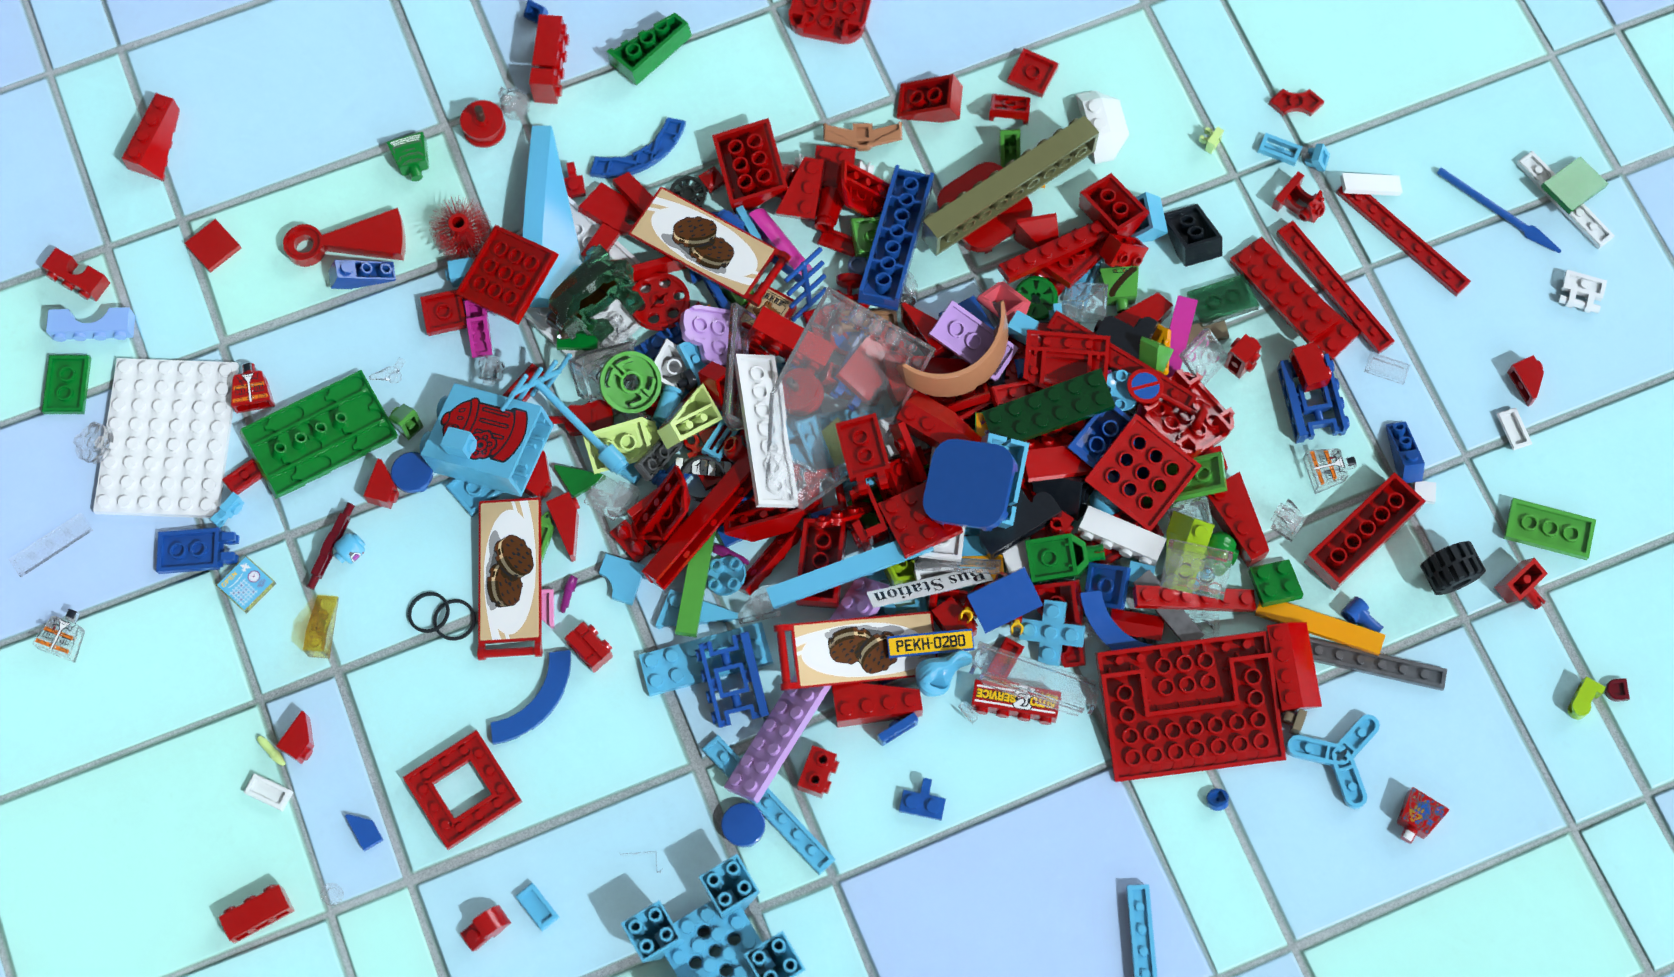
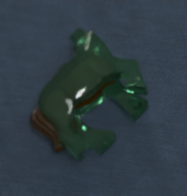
[546,244,645,342]

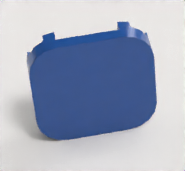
[923,439,1018,531]

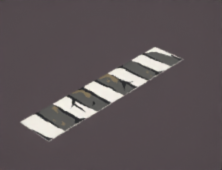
[675,457,735,477]

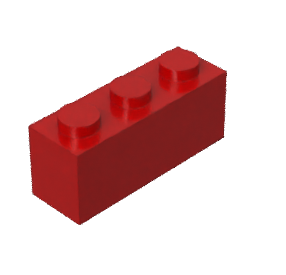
[218,884,295,943]

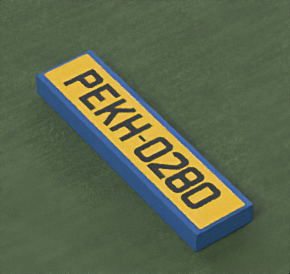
[887,629,974,658]

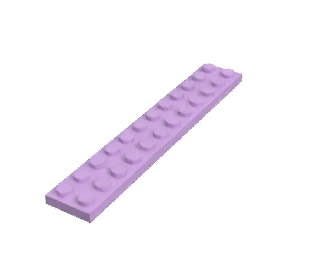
[724,577,890,803]

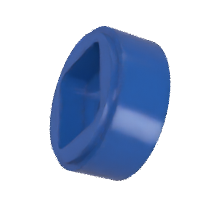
[1207,788,1229,811]

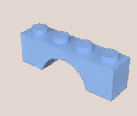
[46,307,135,342]

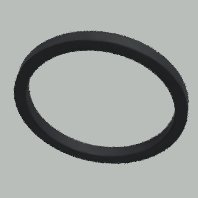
[408,592,450,633]
[433,599,476,641]

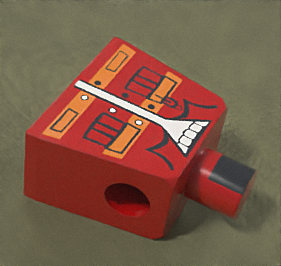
[231,363,275,413]

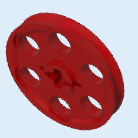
[629,273,690,331]

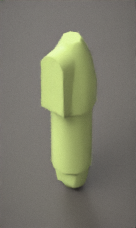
[257,736,286,766]

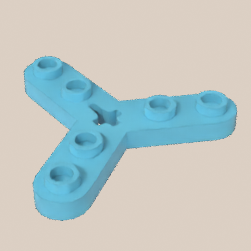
[1286,714,1380,809]

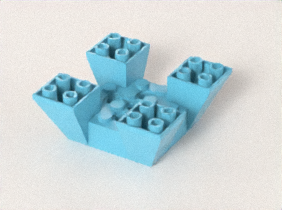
[621,854,806,977]

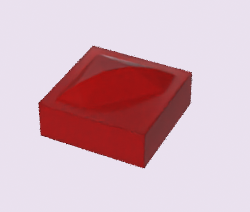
[698,166,725,193]

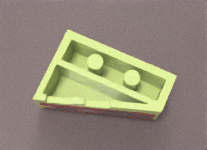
[657,383,723,449]

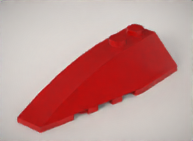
[896,391,982,448]

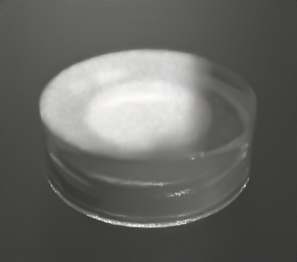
[320,883,344,906]

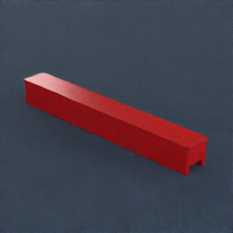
[641,451,753,590]

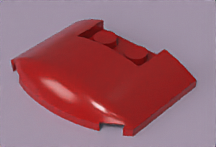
[1023,330,1111,389]

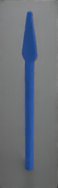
[1437,167,1561,253]

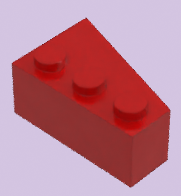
[776,157,826,221]

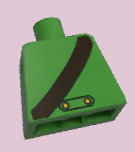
[1098,266,1139,314]

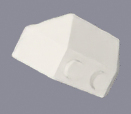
[1076,91,1129,164]

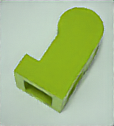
[1567,676,1606,720]

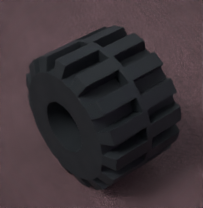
[1420,541,1486,595]

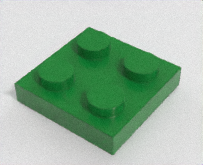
[1248,559,1304,607]

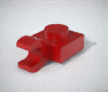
[564,162,586,199]

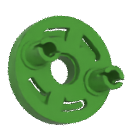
[599,351,662,413]

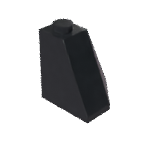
[1031,475,1094,521]

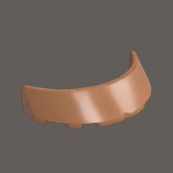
[895,300,1008,397]

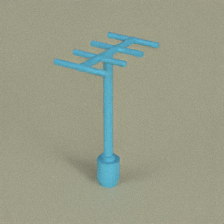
[500,353,629,475]

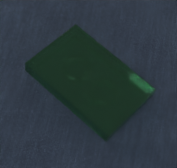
[1187,274,1260,327]

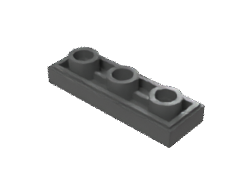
[634,438,684,482]

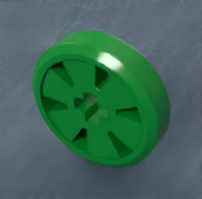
[1015,276,1058,321]

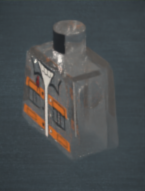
[1303,448,1357,494]
[32,609,85,663]

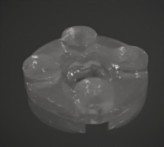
[73,421,114,464]

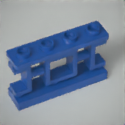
[1277,353,1350,444]
[695,632,769,728]

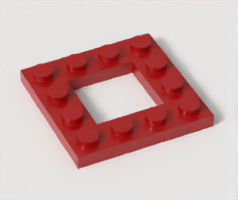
[403,730,523,850]

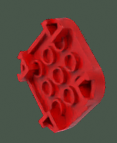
[788,0,872,44]
[937,162,1033,254]
[1136,369,1235,458]

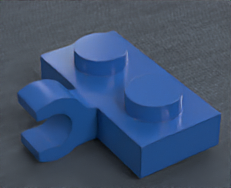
[899,778,946,821]

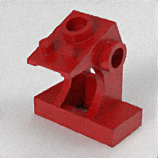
[1271,171,1325,223]

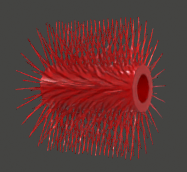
[429,196,492,260]

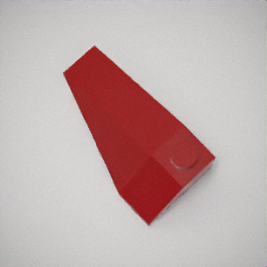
[1034,580,1086,668]

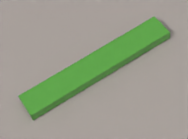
[675,531,716,637]

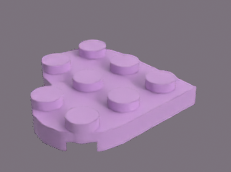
[680,305,738,367]

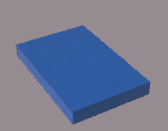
[966,567,1043,634]

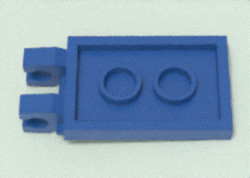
[156,527,240,574]

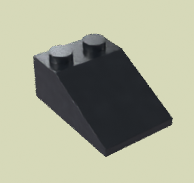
[1164,204,1223,267]

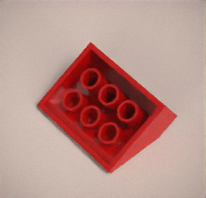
[712,118,788,214]

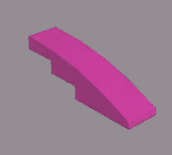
[1165,295,1198,377]
[464,300,493,358]

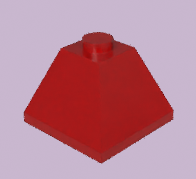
[1014,213,1059,250]

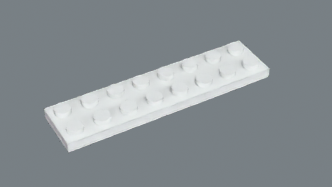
[733,354,798,508]

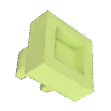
[1199,127,1224,154]

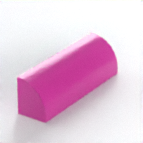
[749,208,812,276]

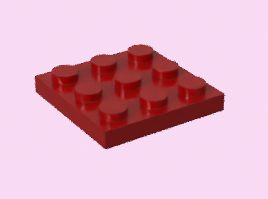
[878,481,963,559]

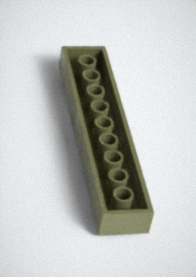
[922,115,1099,256]

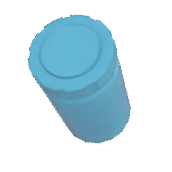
[653,385,684,424]

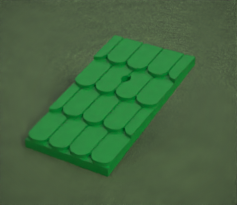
[239,370,398,499]

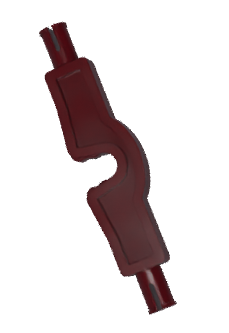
[306,502,355,590]

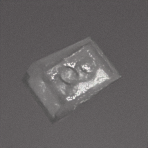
[568,341,637,403]

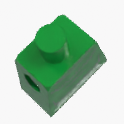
[387,132,429,181]

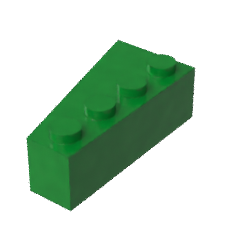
[606,13,692,86]

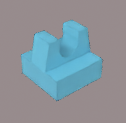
[1305,144,1330,171]

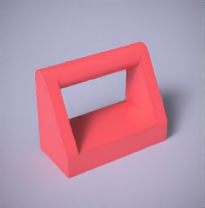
[977,282,1031,322]

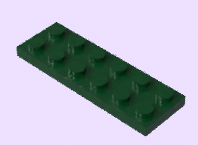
[982,368,1116,445]

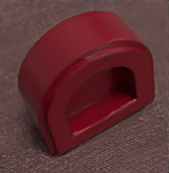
[1604,678,1630,702]

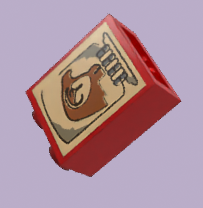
[736,282,797,336]

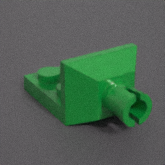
[1025,533,1105,583]

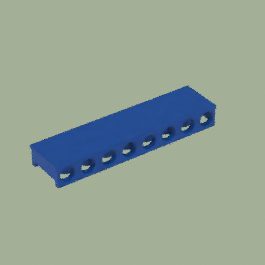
[858,165,934,311]

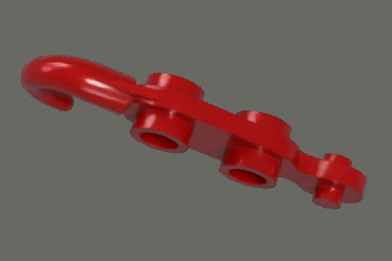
[815,502,873,528]

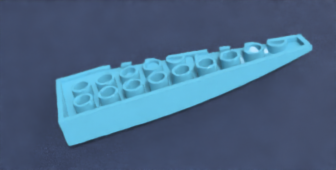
[523,126,585,308]

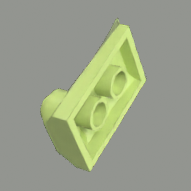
[582,417,660,474]

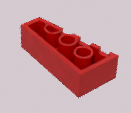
[1202,472,1269,568]
[832,683,923,728]

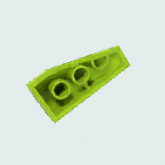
[1166,510,1215,587]

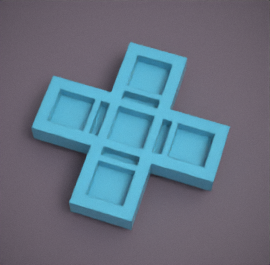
[1019,600,1085,666]

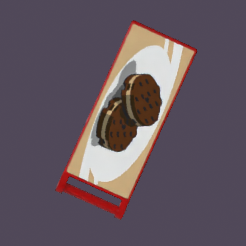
[629,187,792,307]
[477,497,543,660]
[774,611,938,691]

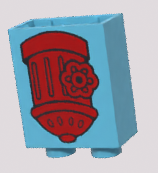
[419,383,554,497]

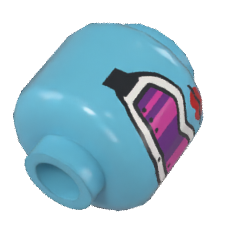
[334,533,366,564]

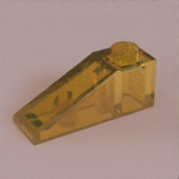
[303,595,339,659]

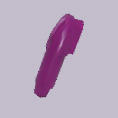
[712,544,749,565]
[560,575,578,613]

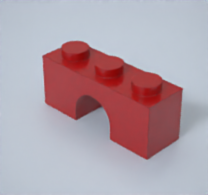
[42,248,110,302]

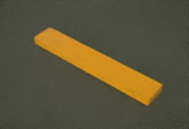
[1255,601,1386,656]

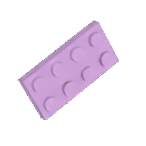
[928,300,1019,382]

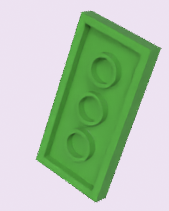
[1143,451,1227,508]
[1503,498,1596,560]

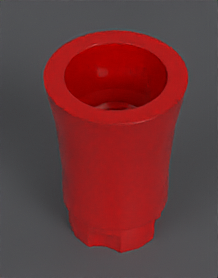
[814,187,845,233]

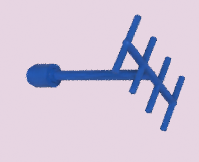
[717,209,828,322]

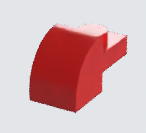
[460,905,511,951]

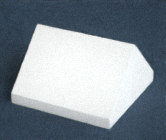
[650,339,687,392]

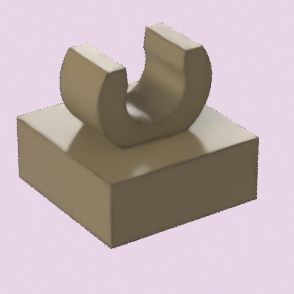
[1282,708,1308,735]

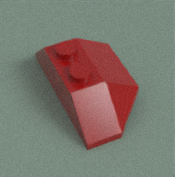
[836,160,890,218]
[631,465,691,541]
[724,494,805,542]

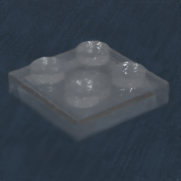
[1179,328,1228,386]

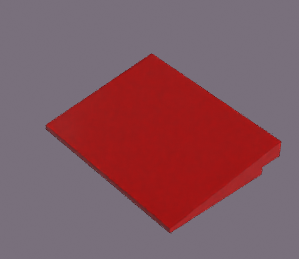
[1095,631,1286,782]

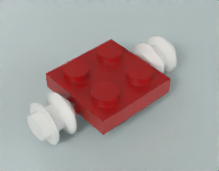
[794,145,874,188]

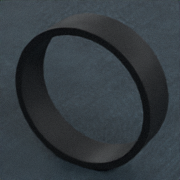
[680,455,725,502]

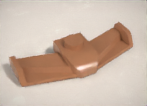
[823,122,902,151]

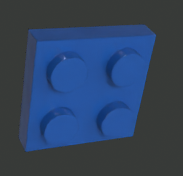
[1084,562,1131,610]

